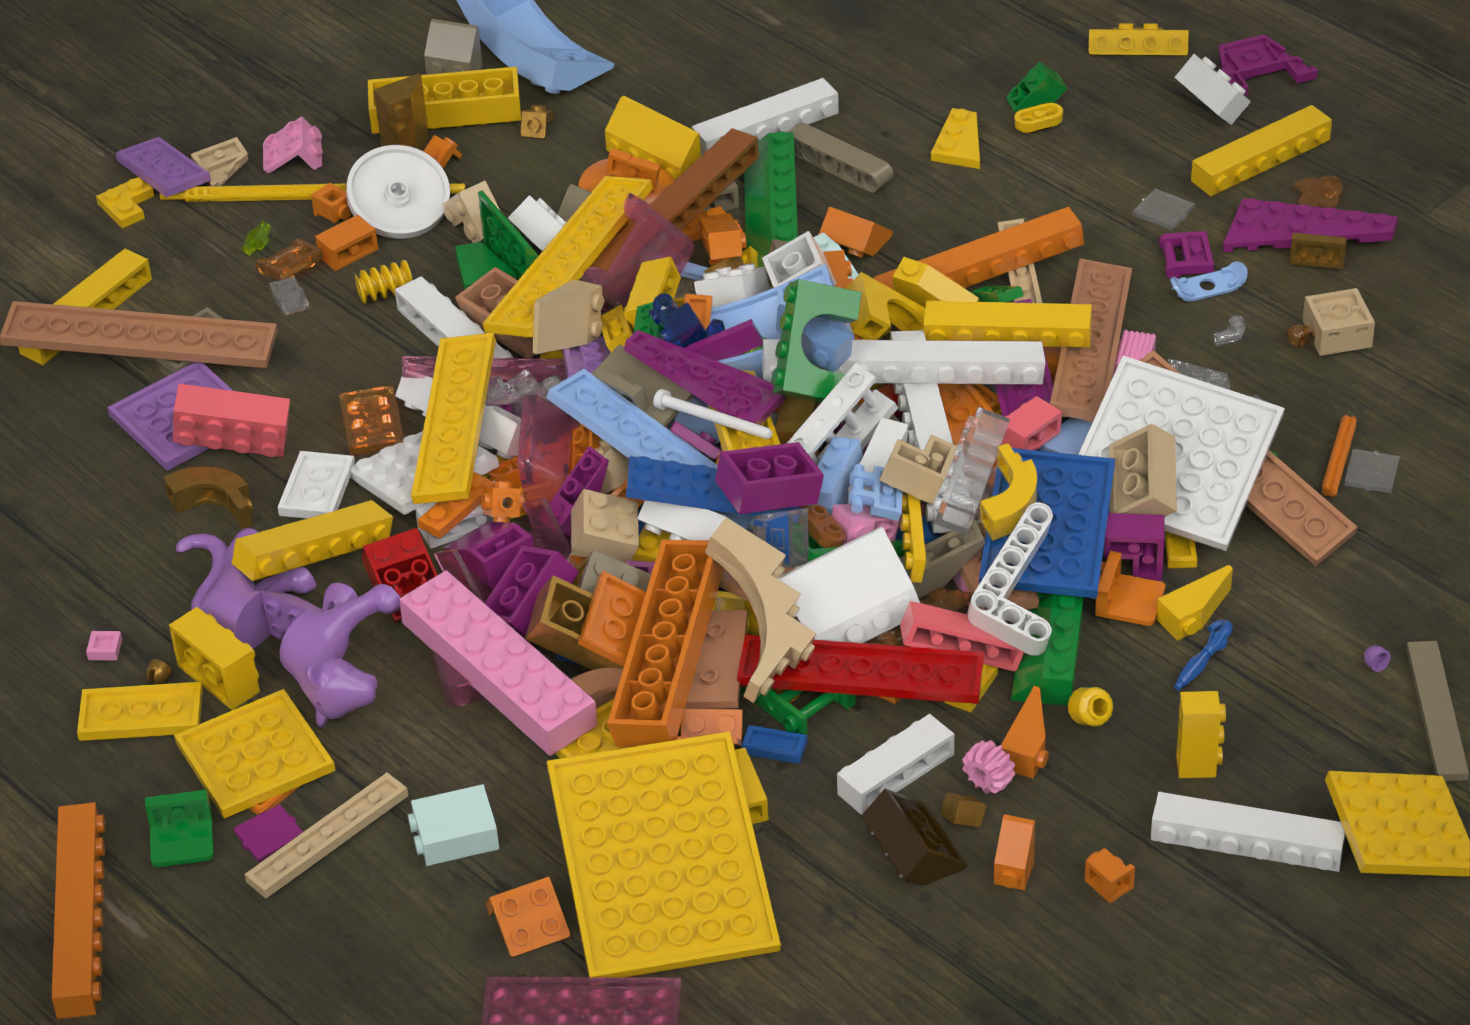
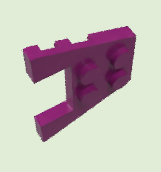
[1218,34,1318,96]

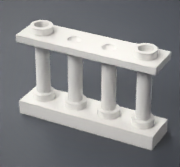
[787,363,898,466]

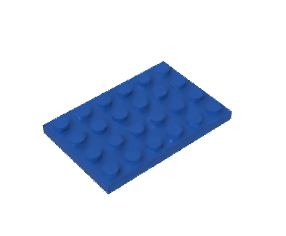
[979,448,1115,598]

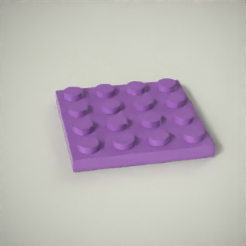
[107,362,233,471]

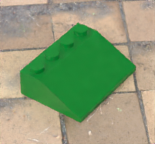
[478,190,539,280]

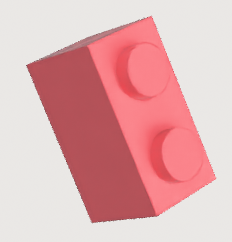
[997,396,1062,450]

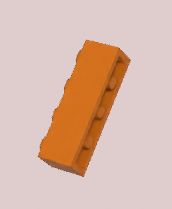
[699,213,746,260]

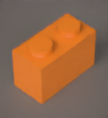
[315,215,378,271]

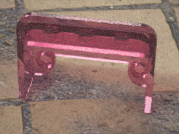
[579,193,694,324]

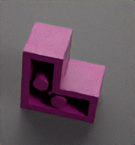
[1104,513,1165,581]

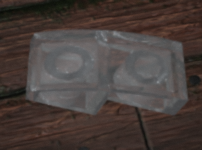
[269,276,310,316]

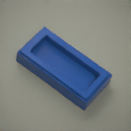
[741,725,808,764]

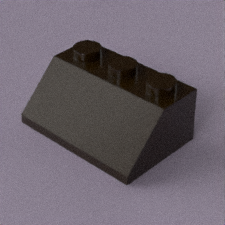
[862,788,968,885]

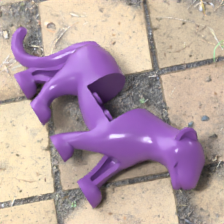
[176,528,401,728]

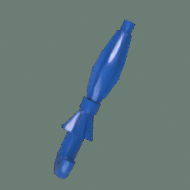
[1174,619,1233,691]

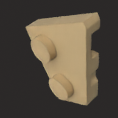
[191,137,248,186]

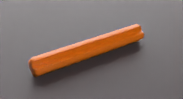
[1321,415,1357,497]

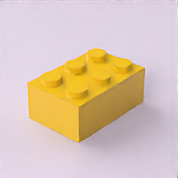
[169,607,260,710]

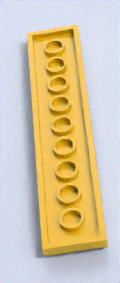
[482,176,653,338]

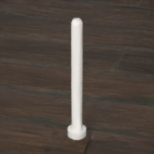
[653,389,772,439]

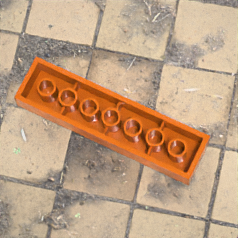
[607,540,724,747]

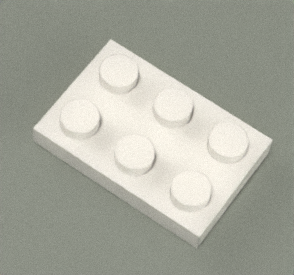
[278,451,355,518]

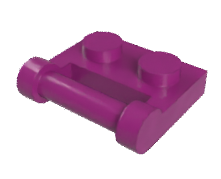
[1159,231,1214,279]

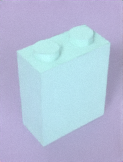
[407,784,499,866]

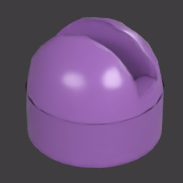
[1364,645,1391,672]

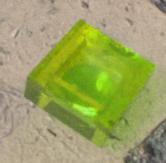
[242,220,272,255]

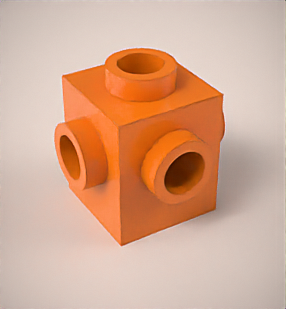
[481,481,524,522]

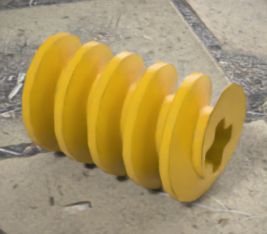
[355,260,413,304]

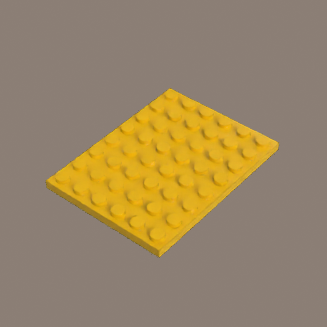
[547,731,781,983]

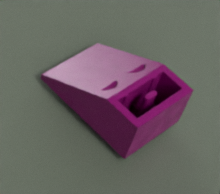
[442,521,534,590]

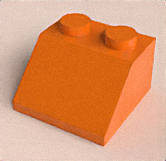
[819,207,894,258]

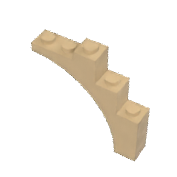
[705,517,816,703]

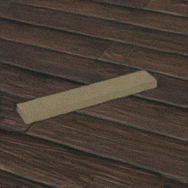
[1406,641,1469,782]

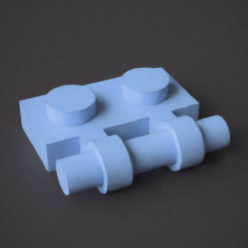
[849,464,902,521]

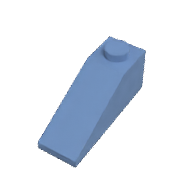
[776,304,853,372]

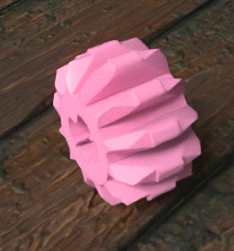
[962,740,1015,794]

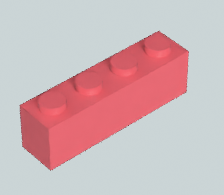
[900,601,1024,672]

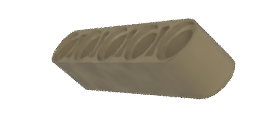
[788,123,894,193]

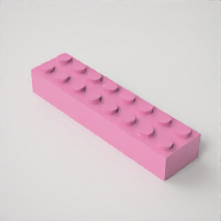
[399,570,597,756]

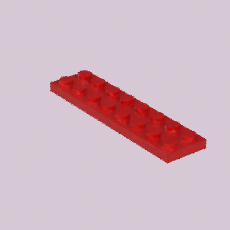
[737,634,984,704]

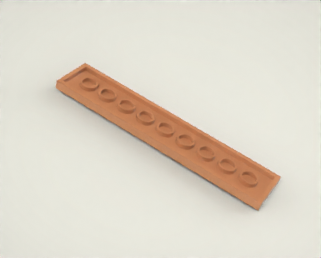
[1050,258,1132,423]
[0,301,277,368]
[1139,350,1357,567]

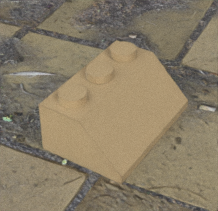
[1109,424,1177,517]

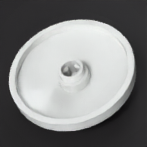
[346,145,450,239]

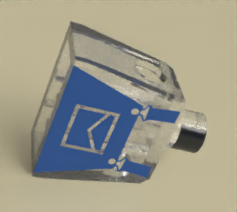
[745,508,809,568]

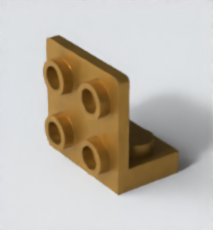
[1290,233,1347,269]

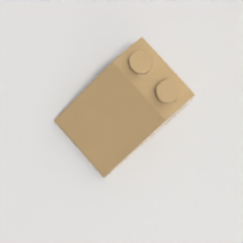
[532,279,604,354]

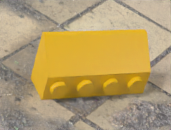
[605,96,701,180]

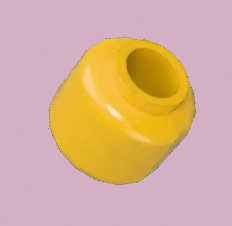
[1068,687,1113,727]

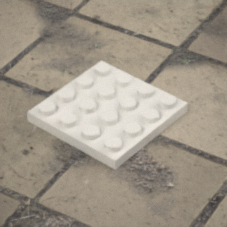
[350,431,499,515]

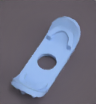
[1170,261,1247,302]

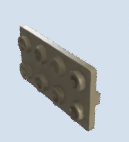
[592,345,694,427]

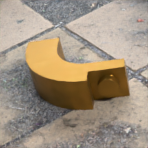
[163,466,254,529]

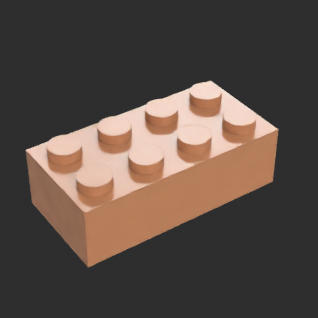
[455,267,536,360]

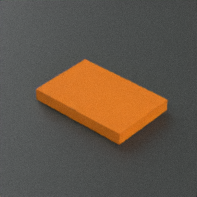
[578,571,646,667]

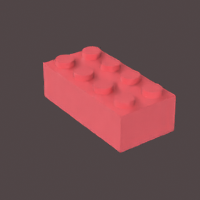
[173,384,290,457]

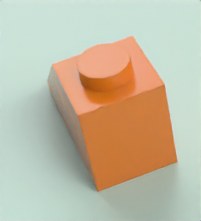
[994,814,1035,890]

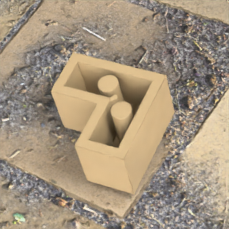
[443,181,500,243]
[879,434,957,504]

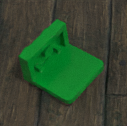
[145,790,214,867]

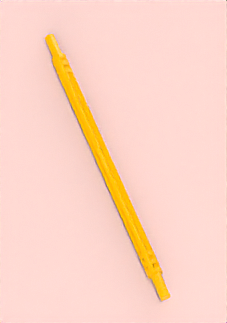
[160,183,466,202]

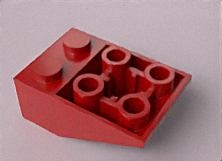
[362,528,438,622]

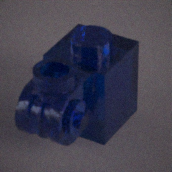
[648,293,708,348]

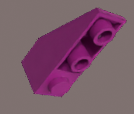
[541,446,609,537]

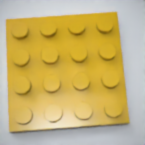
[174,689,336,819]
[1325,771,1470,877]

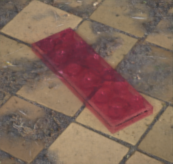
[481,977,681,1025]

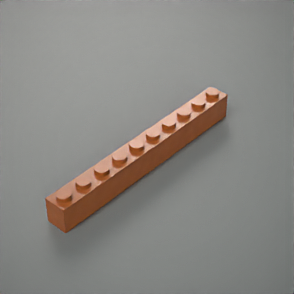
[584,128,759,297]

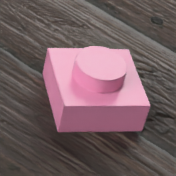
[86,631,122,660]

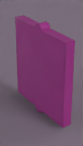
[233,804,303,863]

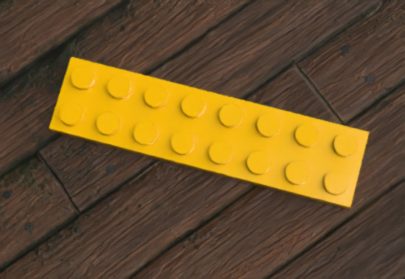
[411,333,496,504]

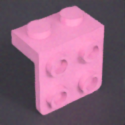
[263,116,323,174]

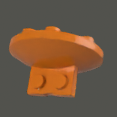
[578,148,675,232]

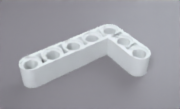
[967,503,1053,656]

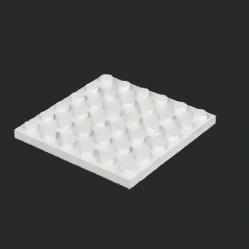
[1078,356,1284,551]

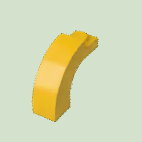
[980,443,1037,541]

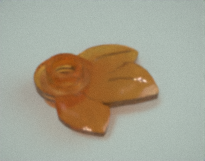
[1293,176,1343,208]

